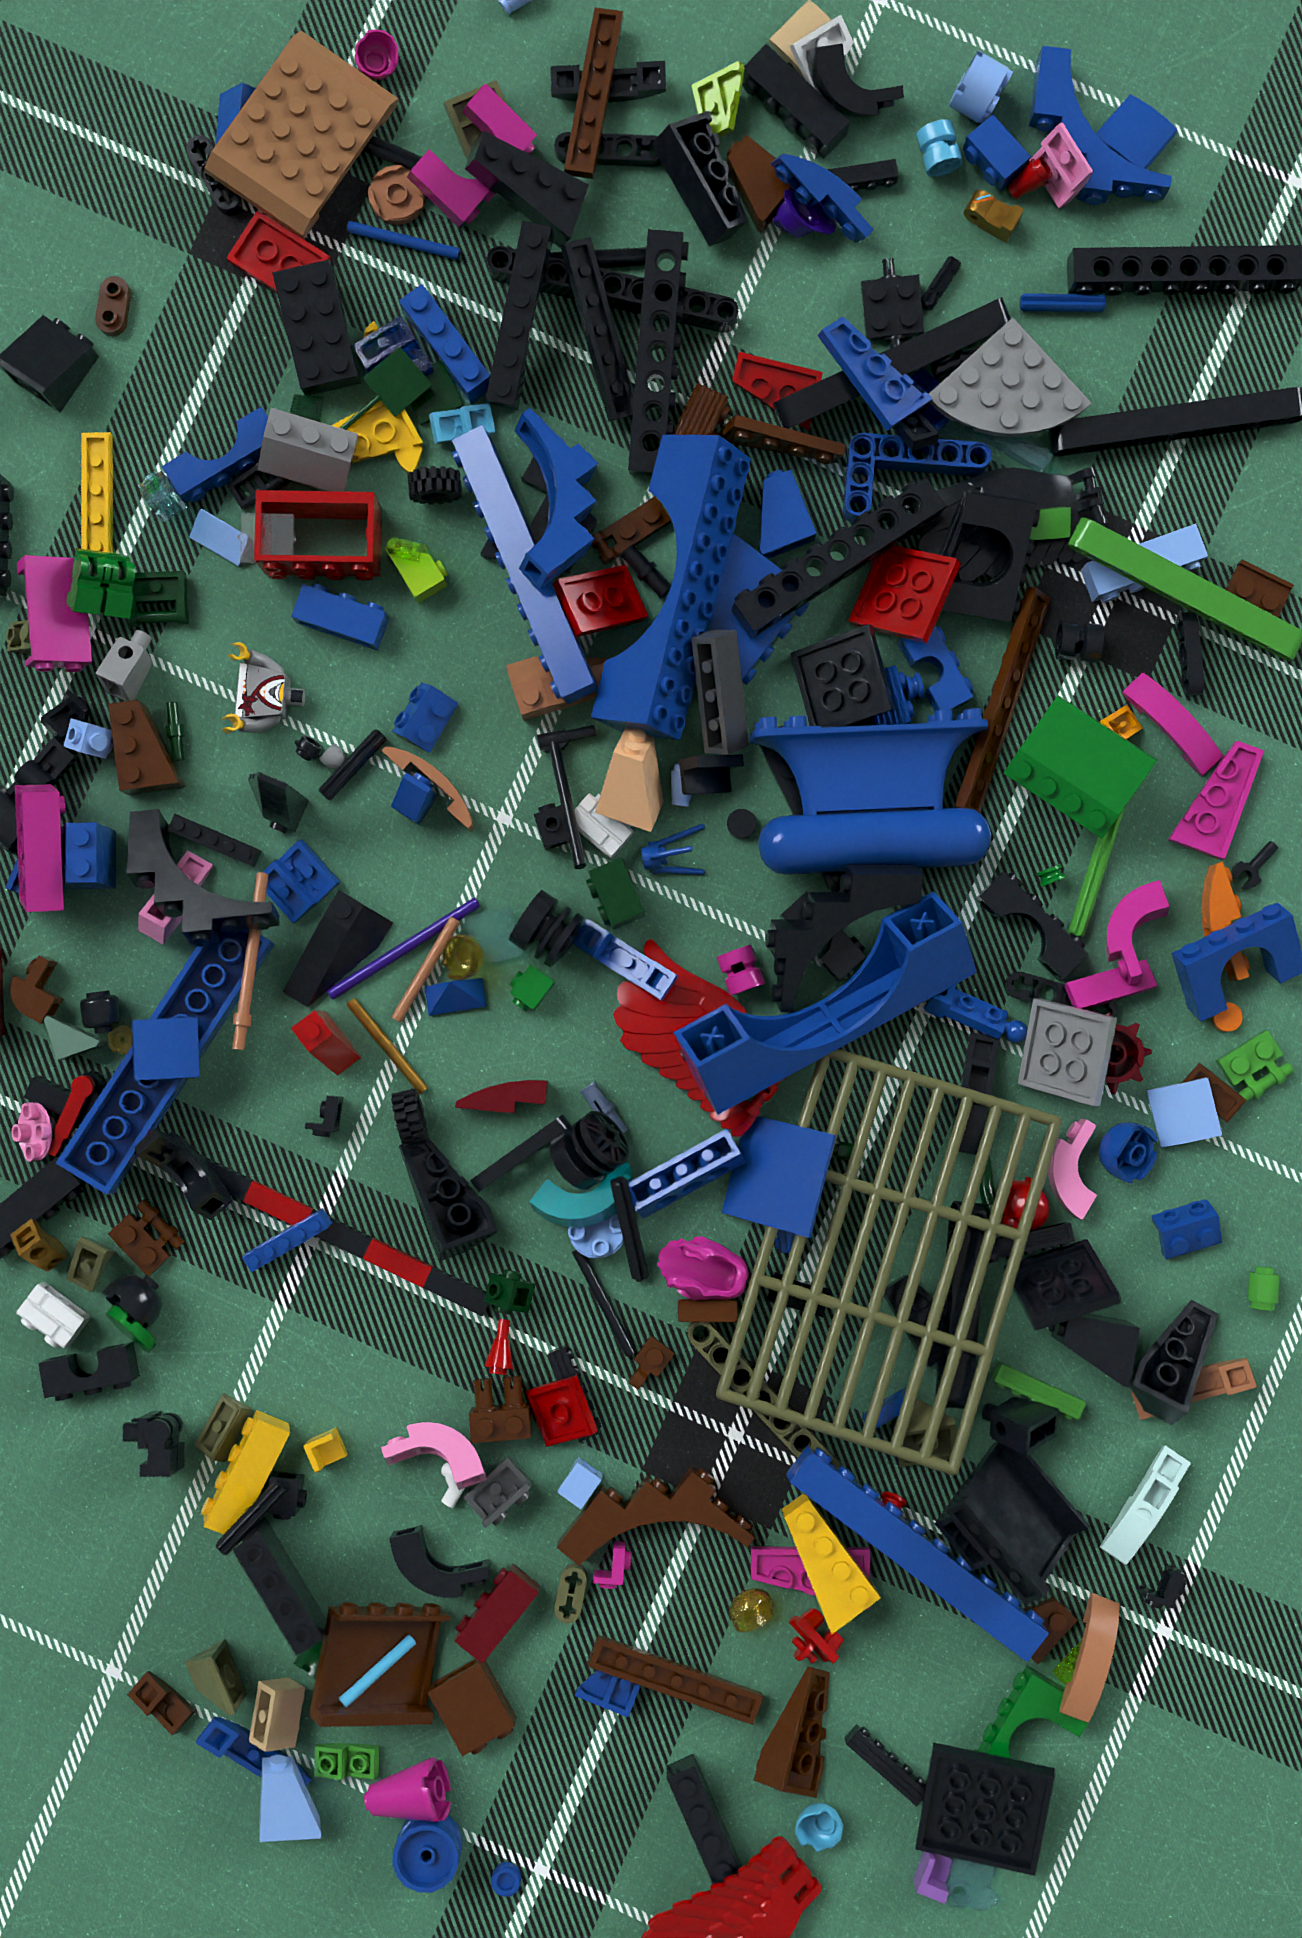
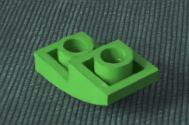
[1030,507,1071,540]
[314,1743,380,1780]

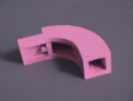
[381,1422,487,1490]

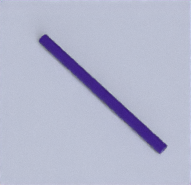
[327,897,481,1000]

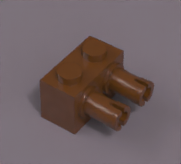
[469,1376,533,1443]

